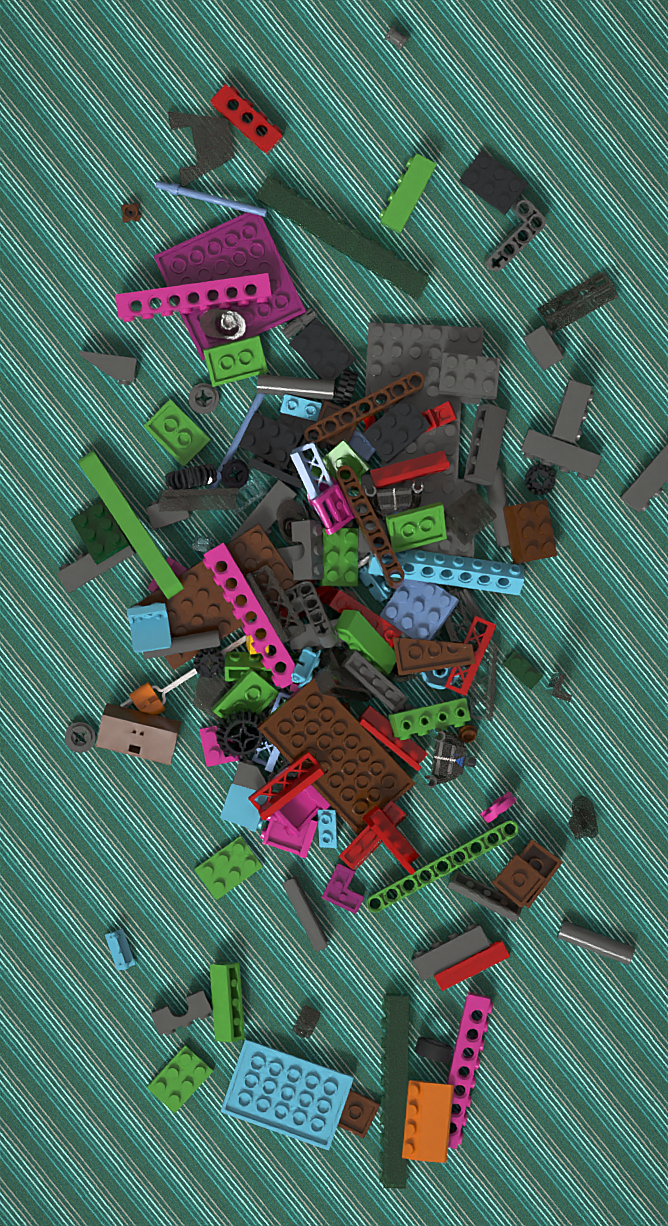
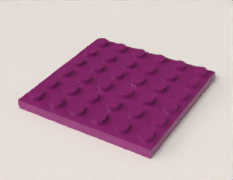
[153,212,306,361]

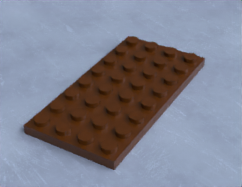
[130,523,300,670]
[257,675,415,835]

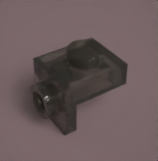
[292,1005,322,1038]

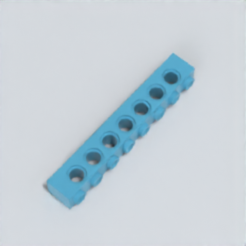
[368,544,524,595]

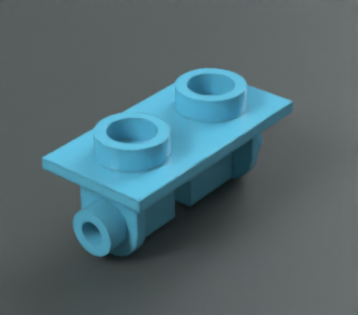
[280,394,322,422]
[358,564,393,603]
[291,647,321,688]
[318,807,338,848]
[105,929,136,971]

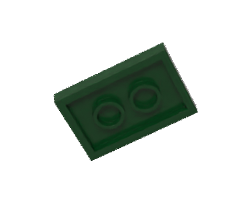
[71,500,130,565]

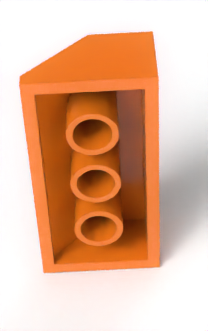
[402,1080,454,1163]

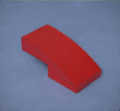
[421,401,458,434]

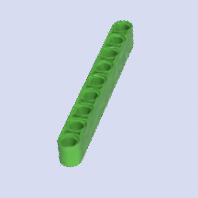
[77,450,184,599]
[366,819,519,912]

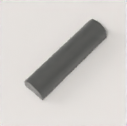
[257,374,335,400]
[485,469,510,548]
[143,630,221,659]
[447,870,523,922]
[282,875,330,952]
[556,920,635,965]

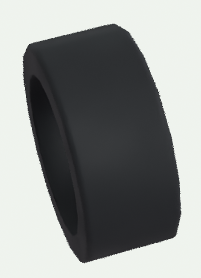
[414,1037,453,1063]

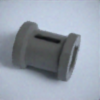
[384,25,409,51]

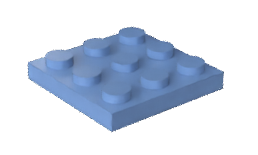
[379,579,459,640]

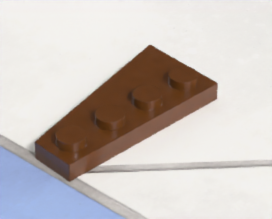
[393,637,476,675]

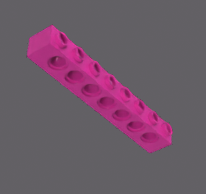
[115,273,272,322]
[202,542,296,689]
[446,992,493,1149]

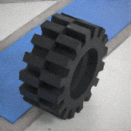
[335,368,359,405]

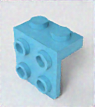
[127,602,172,653]
[221,783,268,832]

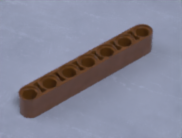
[305,371,425,445]
[337,465,405,589]

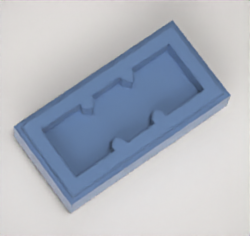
[349,429,376,462]

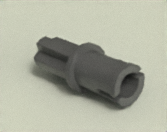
[282,307,318,339]

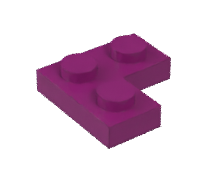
[321,863,364,914]

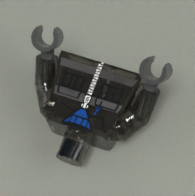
[363,479,424,522]
[425,728,477,788]

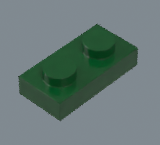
[502,650,543,690]

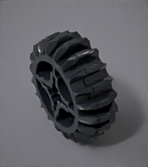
[165,464,217,492]
[215,708,266,759]

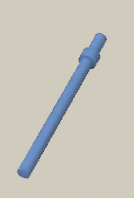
[156,181,267,217]
[207,394,266,494]

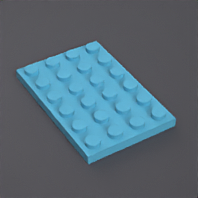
[220,1039,354,1151]

